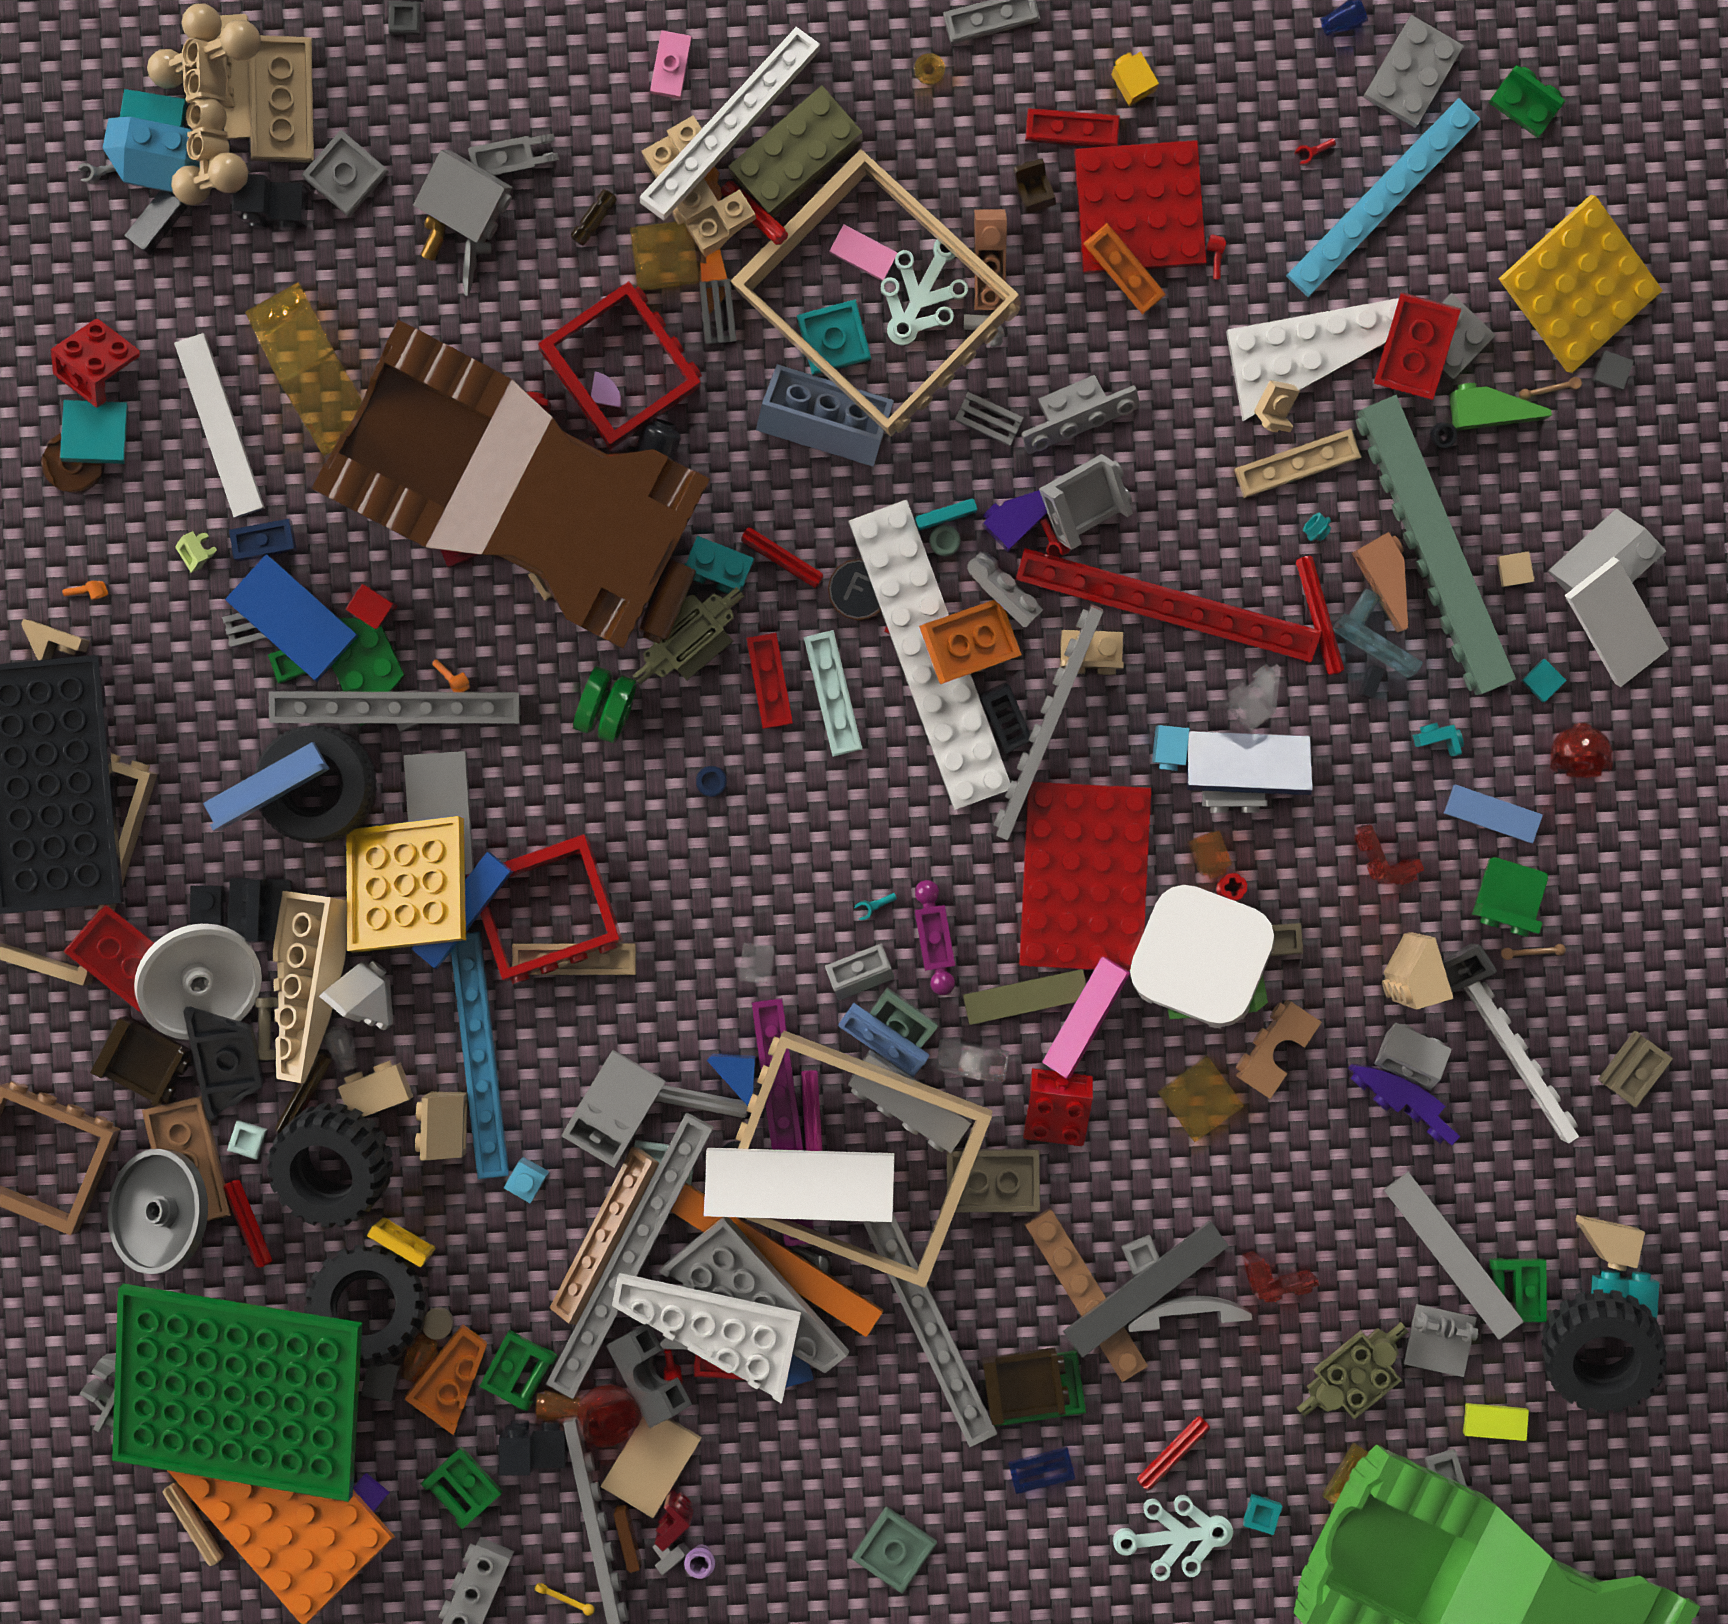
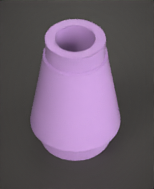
[684,1545,715,1579]

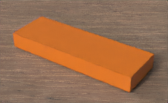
[1083,223,1166,315]

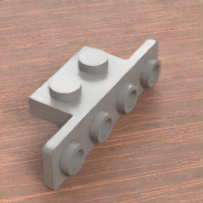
[1021,375,1140,454]

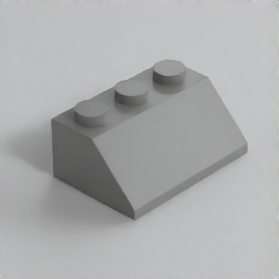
[1547,509,1666,593]

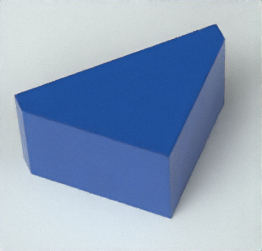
[707,1054,756,1106]

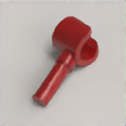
[1295,138,1336,166]
[1206,234,1226,279]
[1039,517,1070,557]
[663,1349,683,1384]

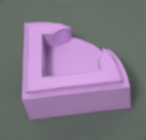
[591,372,622,408]

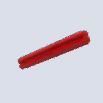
[1296,556,1344,675]

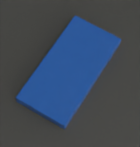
[225,554,358,682]

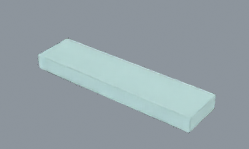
[804,630,863,757]

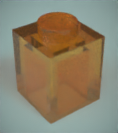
[1187,830,1232,879]

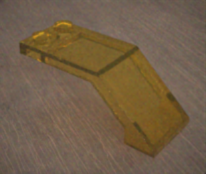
[245,282,363,456]

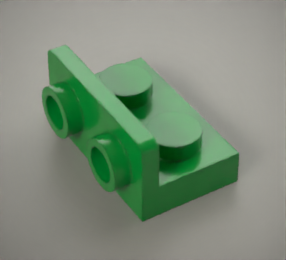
[1488,65,1566,138]

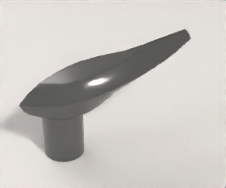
[463,238,491,296]

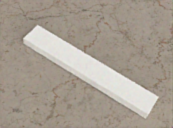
[174,333,265,518]

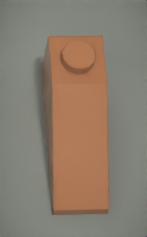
[1352,532,1408,633]

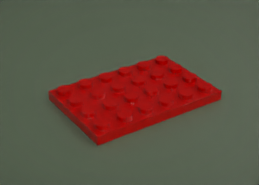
[1019,782,1151,971]

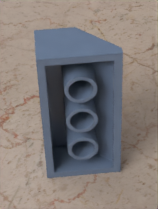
[756,364,894,467]

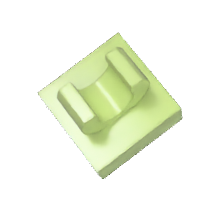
[175,531,217,573]

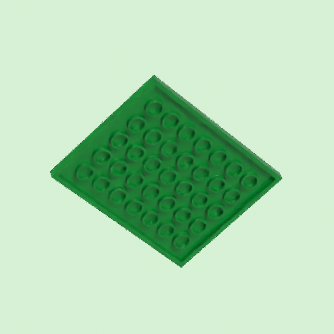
[112,1283,362,1502]

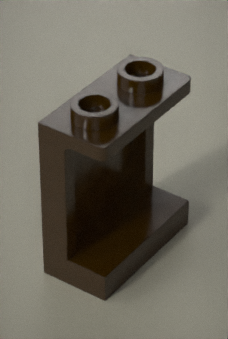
[90,1016,191,1107]
[982,1347,1070,1425]

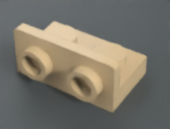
[1060,630,1124,675]

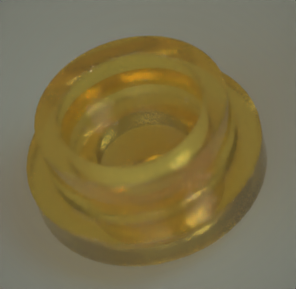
[914,53,945,85]

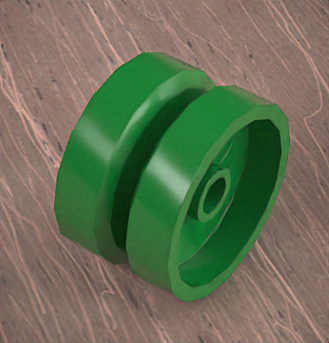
[573,666,638,744]

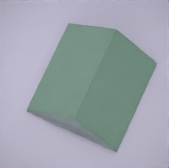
[869,987,938,1048]

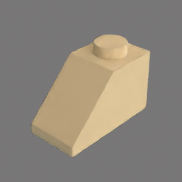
[1576,1215,1645,1271]

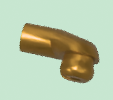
[420,215,446,261]

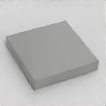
[301,130,389,218]

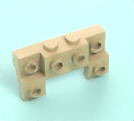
[642,115,756,257]

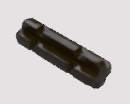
[571,189,617,246]

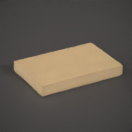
[601,1416,701,1518]

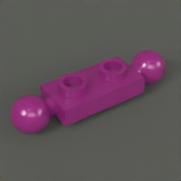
[914,880,955,995]

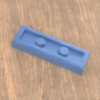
[1444,785,1543,844]
[838,1003,930,1077]

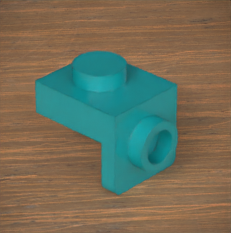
[1412,722,1464,756]

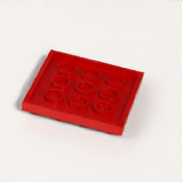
[1074,140,1206,274]

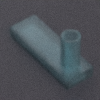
[1333,589,1423,678]

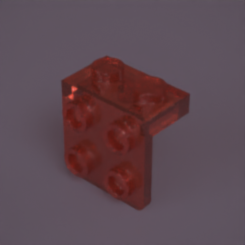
[1354,824,1424,885]

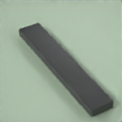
[1063,1221,1229,1357]

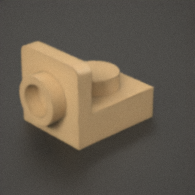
[1254,380,1300,432]

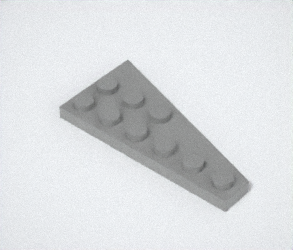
[658,1217,849,1373]

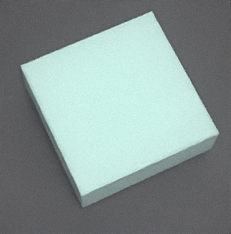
[227,1120,268,1160]

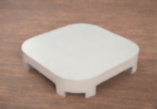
[1130,885,1275,1029]

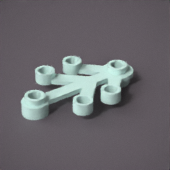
[881,239,968,345]
[1113,1495,1233,1581]

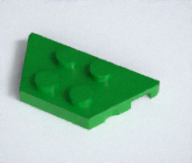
[332,618,405,727]

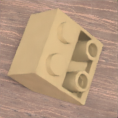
[415,1091,468,1160]

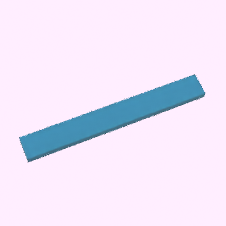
[451,931,509,1179]

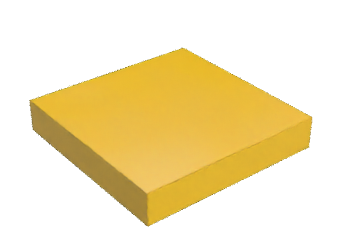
[367,1217,436,1268]

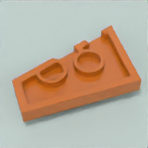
[405,1324,487,1435]

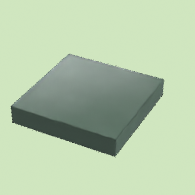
[852,1506,937,1594]

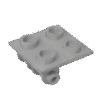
[1403,1304,1478,1377]

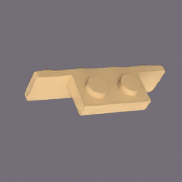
[215,14,250,140]

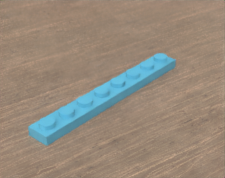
[1286,98,1480,297]

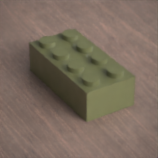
[728,85,863,218]

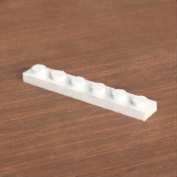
[1464,981,1579,1143]

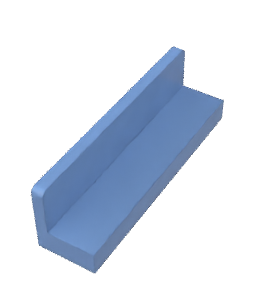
[203,742,330,831]

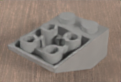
[561,1050,666,1168]

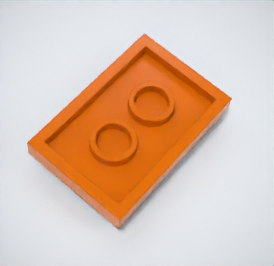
[919,600,1022,684]

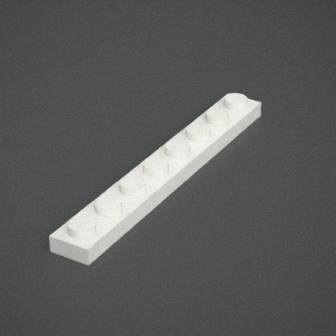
[639,27,820,221]

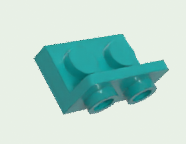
[684,536,755,594]

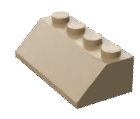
[1382,932,1454,1010]

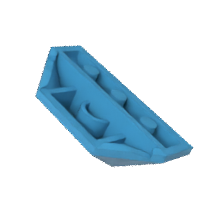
[102,117,230,193]

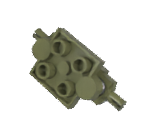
[633,587,745,685]
[1296,1322,1409,1419]

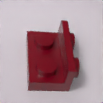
[654,1489,693,1552]

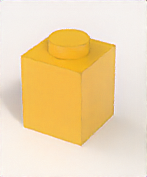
[1111,51,1159,106]

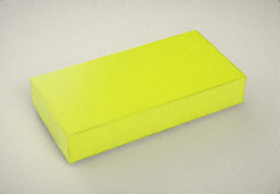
[1463,1403,1529,1441]

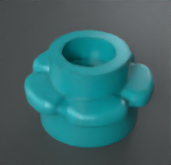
[1303,513,1331,541]

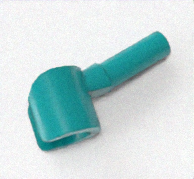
[854,893,897,920]

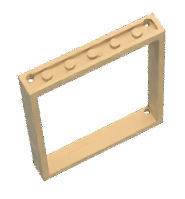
[731,149,1021,437]
[0,753,158,986]
[736,1031,992,1288]

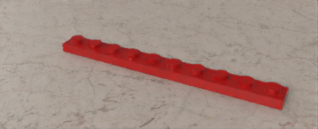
[1015,548,1321,662]

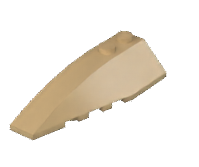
[273,891,347,1083]

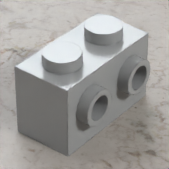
[1374,1022,1452,1091]

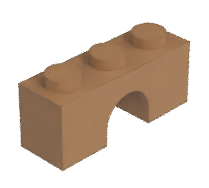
[1236,999,1322,1099]

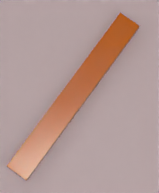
[671,1183,883,1337]

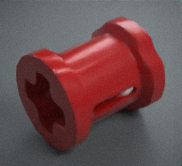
[1216,873,1247,902]

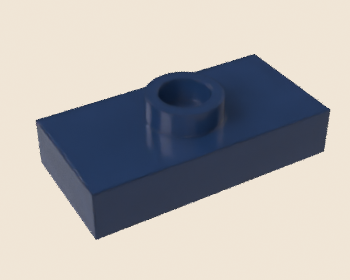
[229,519,297,562]

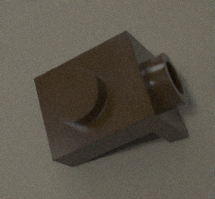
[1014,158,1056,214]

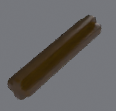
[275,1051,332,1133]

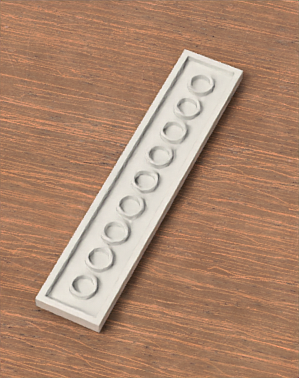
[848,500,1010,810]

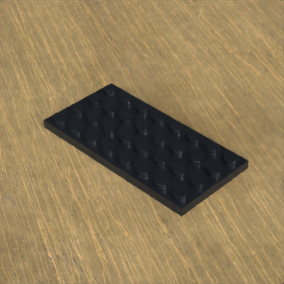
[0,655,124,914]

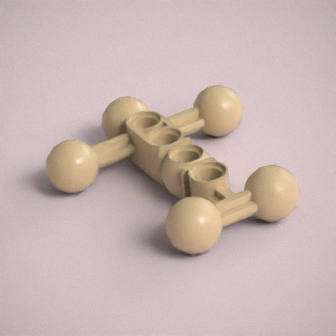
[147,3,261,205]

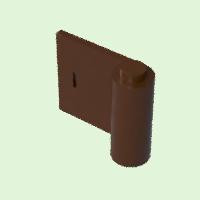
[638,559,697,644]

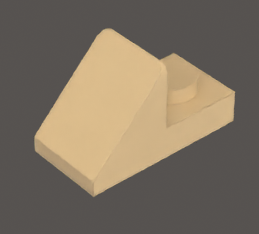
[21,619,90,660]

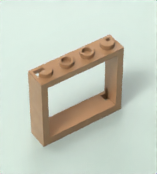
[0,1081,121,1236]

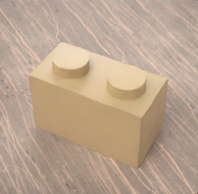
[338,1060,414,1117]

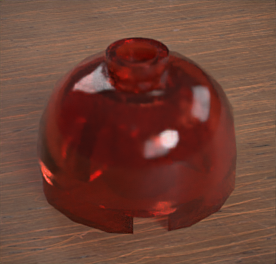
[1550,723,1613,778]
[577,1384,641,1448]

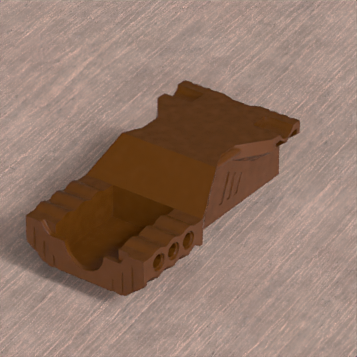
[311,319,710,648]

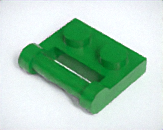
[1489,1258,1547,1322]
[479,1330,558,1411]
[420,1446,503,1529]

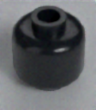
[637,418,681,460]

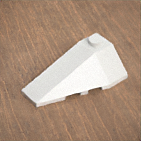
[319,960,393,1030]

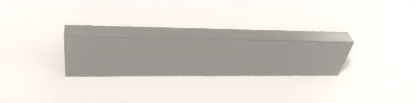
[1383,1171,1524,1340]

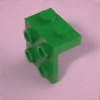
[1472,857,1548,937]

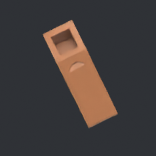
[974,209,1007,310]

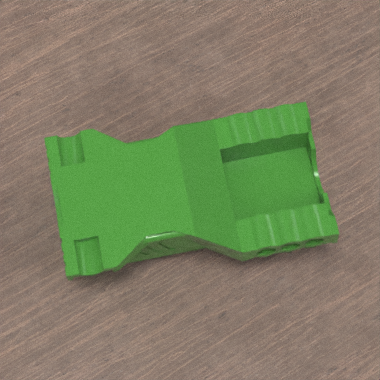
[1294,1445,1700,1624]

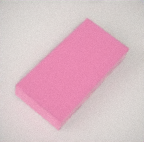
[829,224,897,281]

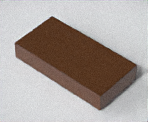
[613,1503,642,1573]

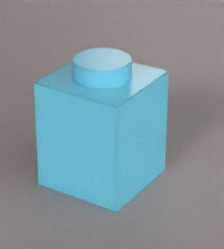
[1152,725,1190,771]
[504,1157,549,1203]

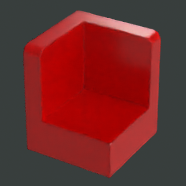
[345,584,398,629]

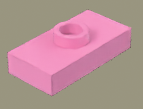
[650,30,692,99]

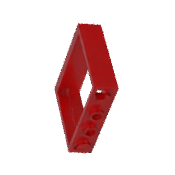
[538,281,702,450]
[468,834,623,985]

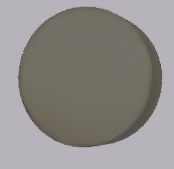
[423,1307,454,1340]

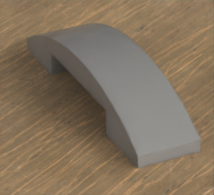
[1126,1296,1252,1332]

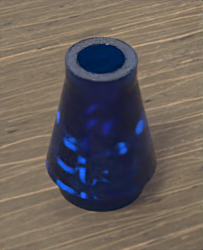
[1320,0,1368,36]

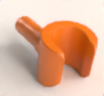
[62,580,109,600]
[432,659,470,692]

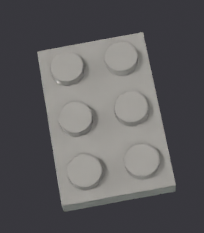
[1363,15,1464,128]

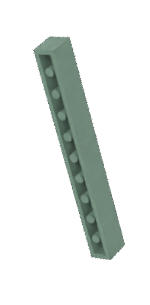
[1356,395,1516,695]

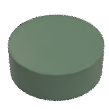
[929,525,960,557]

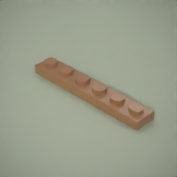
[549,1147,659,1325]
[1025,1208,1148,1382]

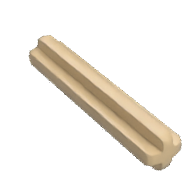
[163,1482,224,1566]

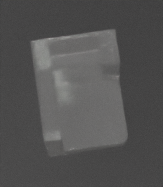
[739,942,774,984]

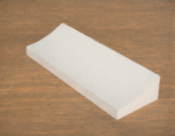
[704,1148,894,1222]

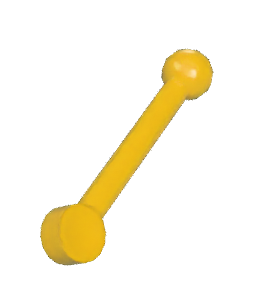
[534,1583,595,1616]

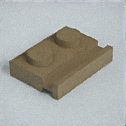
[1597,1031,1673,1108]

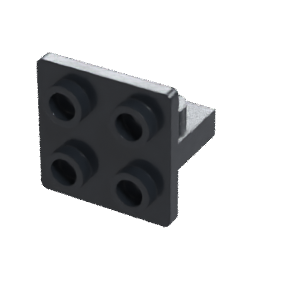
[228,878,292,942]

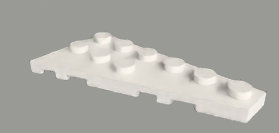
[1226,298,1399,421]
[612,1273,801,1404]

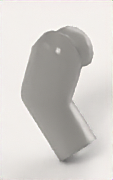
[964,314,1005,347]

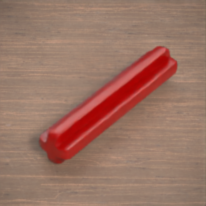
[721,181,788,245]
[741,527,823,588]
[223,1180,272,1268]
[1137,1416,1210,1491]

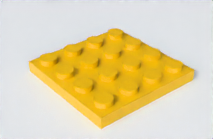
[1498,195,1663,373]
[346,816,466,953]

